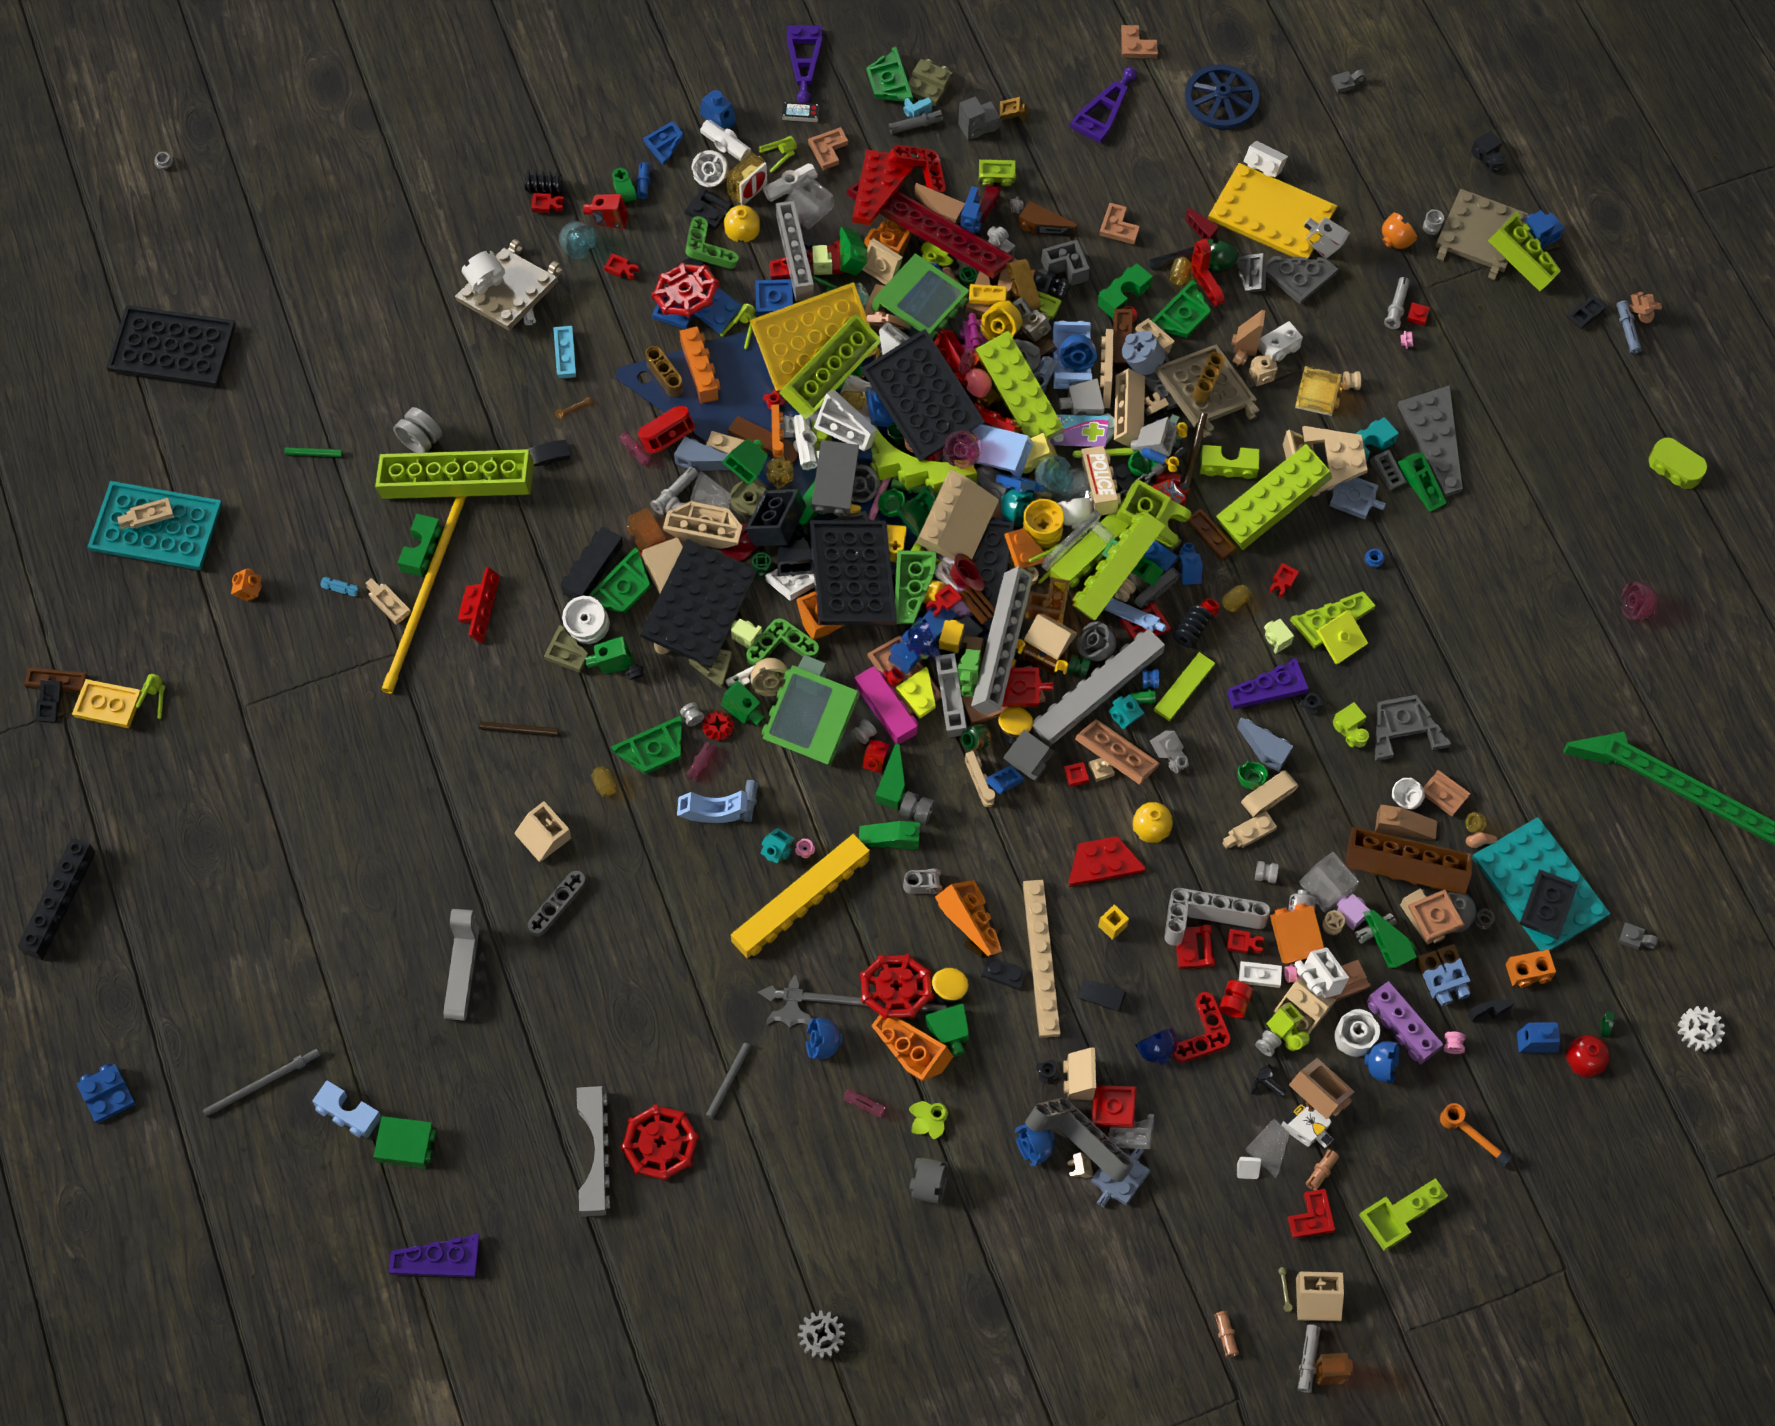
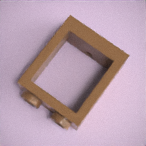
[1289,1058,1355,1120]

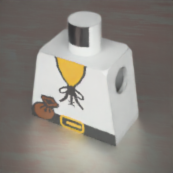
[1281,1100,1334,1148]

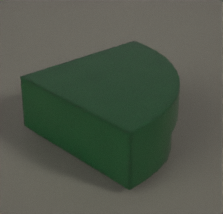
[1601,1011,1614,1038]

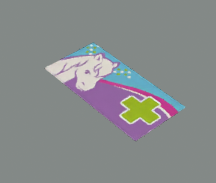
[1049,415,1109,447]

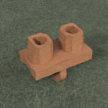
[1629,292,1662,323]

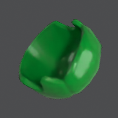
[1128,450,1158,478]
[878,488,906,517]
[1238,761,1268,790]

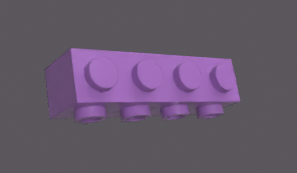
[1366,981,1443,1065]

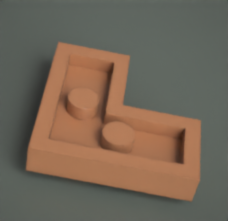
[1121,25,1158,58]
[808,127,848,170]
[1099,203,1140,245]

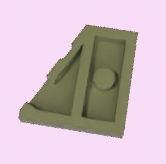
[544,625,588,673]
[689,649,732,688]

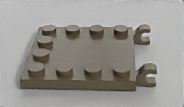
[1435,189,1528,280]
[455,239,563,331]
[1154,344,1259,438]

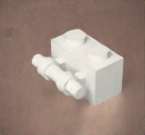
[1294,948,1349,998]

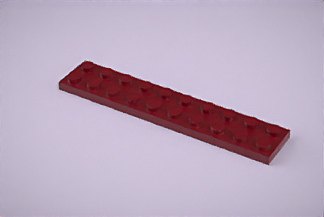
[846,181,1014,278]

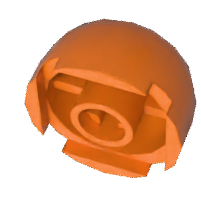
[1382,213,1417,249]

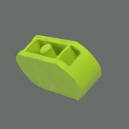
[1649,438,1707,489]

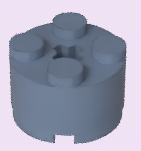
[1122,331,1165,375]

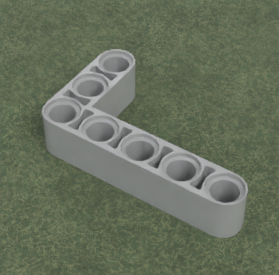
[1165,888,1270,946]
[444,909,479,1021]

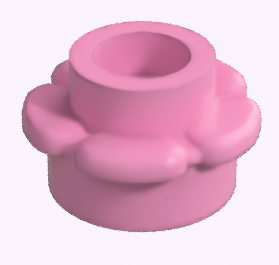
[1401,331,1413,349]
[795,839,815,858]
[1284,963,1300,983]

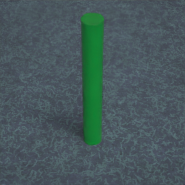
[284,447,343,457]

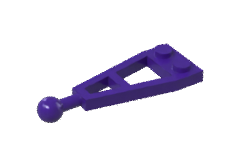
[787,25,822,103]
[1070,67,1137,143]

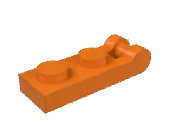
[771,405,784,460]

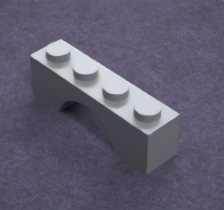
[935,653,967,738]

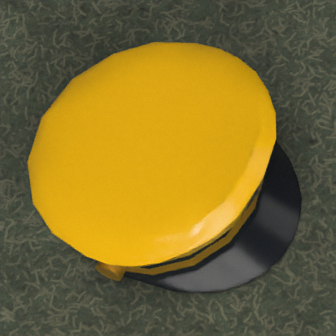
[998,707,1033,744]
[932,968,969,1006]

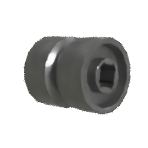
[899,791,934,825]

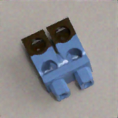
[1415,944,1470,1006]

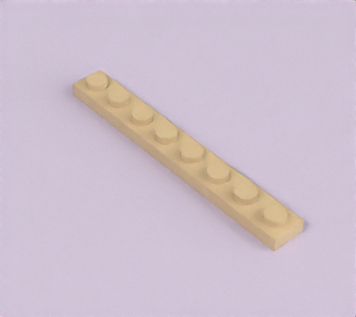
[1023,880,1060,1038]

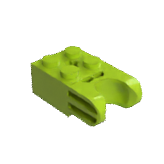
[1115,479,1192,547]

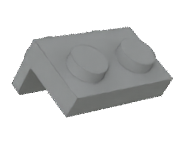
[976,465,1010,502]

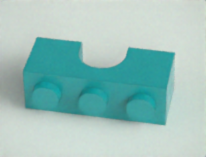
[1356,417,1399,462]

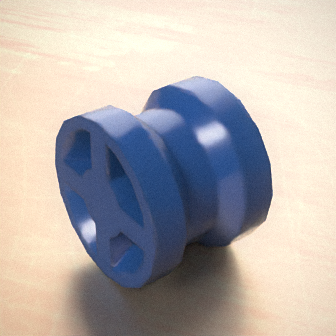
[1141,669,1159,689]

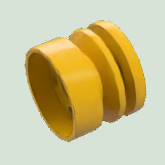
[1023,499,1064,549]

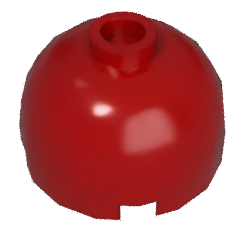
[1566,1035,1610,1078]

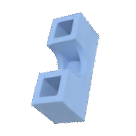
[312,1081,381,1138]

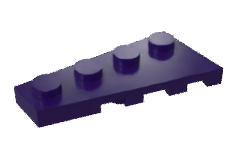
[1227,658,1308,710]
[389,1233,480,1278]

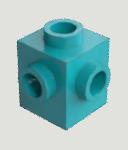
[1109,695,1144,729]
[761,828,794,863]

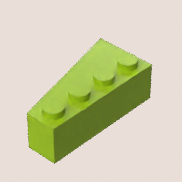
[1488,211,1561,291]

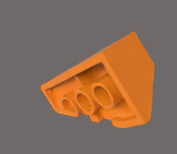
[864,220,912,257]
[797,592,844,640]
[935,880,1002,956]
[872,1015,954,1082]

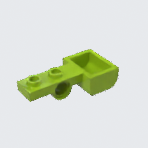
[1359,1178,1448,1251]

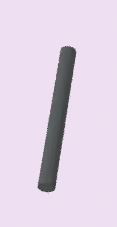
[706,1043,751,1119]

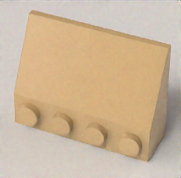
[916,470,999,561]

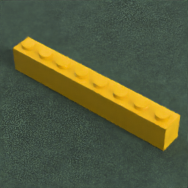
[731,834,869,959]

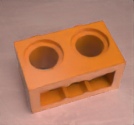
[1505,949,1556,988]

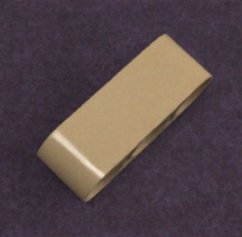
[1241,770,1299,818]

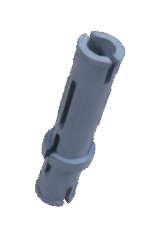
[1616,300,1642,354]

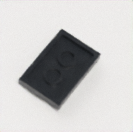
[1519,869,1578,940]

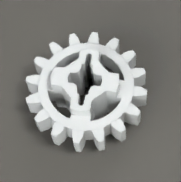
[1678,1006,1725,1052]

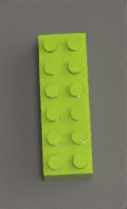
[779,313,881,420]
[976,330,1064,440]
[1216,444,1332,550]
[1072,512,1165,620]

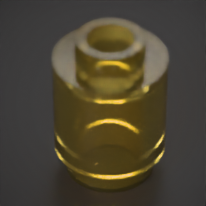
[1169,257,1192,285]
[839,391,867,410]
[1222,584,1251,612]
[591,766,616,797]

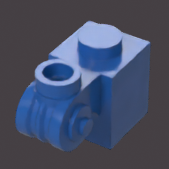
[1178,543,1202,585]

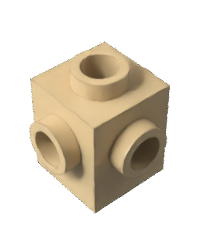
[1249,354,1277,386]

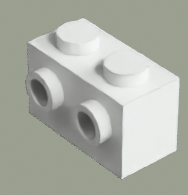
[1243,141,1288,177]
[1258,321,1303,361]

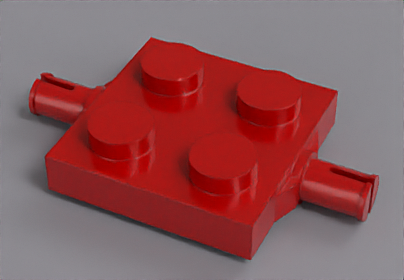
[1002,668,1053,707]

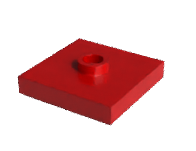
[1092,1085,1137,1128]

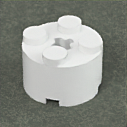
[461,251,505,294]
[1335,1009,1380,1057]

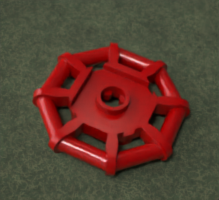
[651,262,720,318]
[859,953,934,1020]
[620,1104,700,1181]

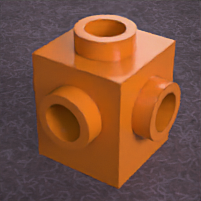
[231,569,262,602]

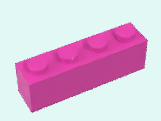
[854,666,918,744]

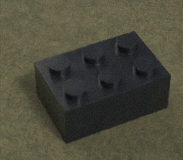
[746,489,806,546]

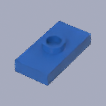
[986,765,1025,794]

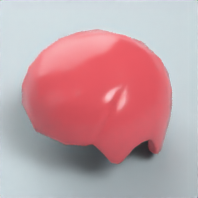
[964,368,992,398]

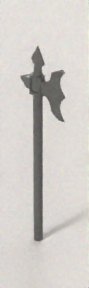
[758,975,946,1028]

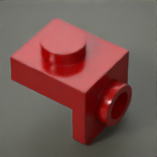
[863,740,890,773]

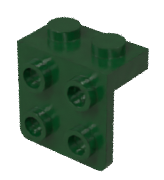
[897,485,938,537]

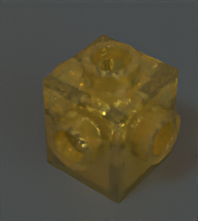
[766,455,794,489]

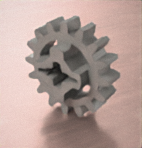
[798,1311,845,1360]

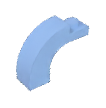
[677,791,748,823]

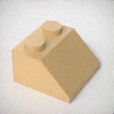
[1063,1048,1096,1100]

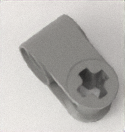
[903,869,943,895]

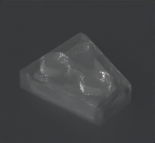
[689,471,731,508]
[1108,1114,1155,1149]
[1245,1119,1290,1178]

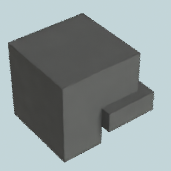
[1003,730,1055,781]

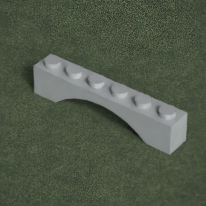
[577,1086,610,1217]

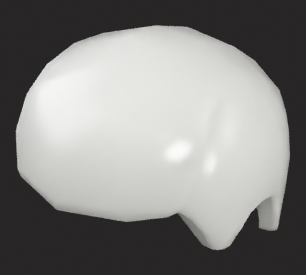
[1392,778,1425,810]

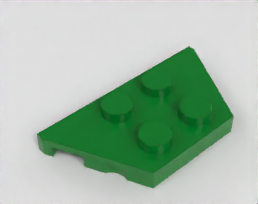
[866,47,913,102]
[1151,279,1211,338]
[588,547,651,614]
[611,716,682,775]

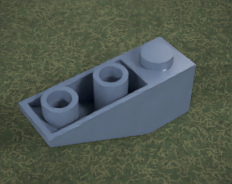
[674,437,730,471]
[1237,717,1293,772]

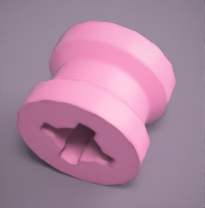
[1444,1032,1466,1054]

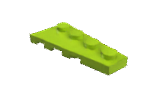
[1290,592,1375,649]

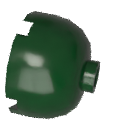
[1207,239,1240,272]

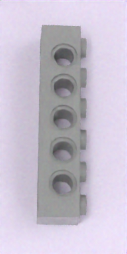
[776,201,814,301]

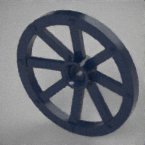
[1184,65,1259,129]

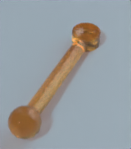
[555,397,591,418]

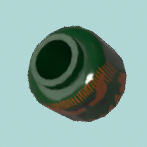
[961,724,991,751]

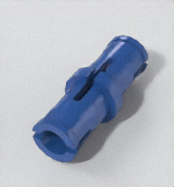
[636,162,651,199]

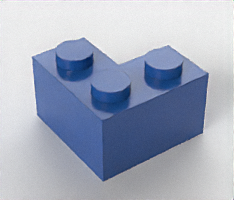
[1525,210,1565,249]

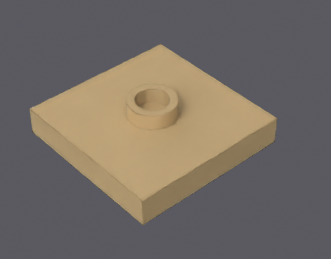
[862,238,903,285]

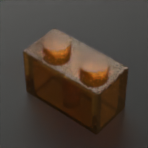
[626,507,666,550]
[1315,1353,1353,1385]

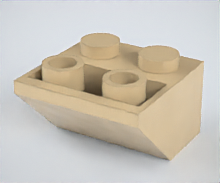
[514,801,571,863]
[1274,977,1336,1035]
[1296,1272,1344,1321]

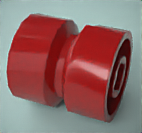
[1219,980,1253,1018]

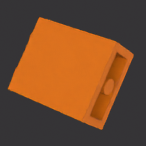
[1270,902,1324,964]

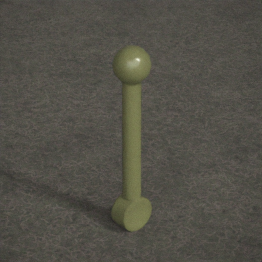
[1278,1267,1292,1312]

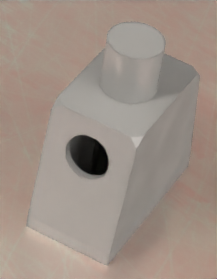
[1059,379,1104,416]

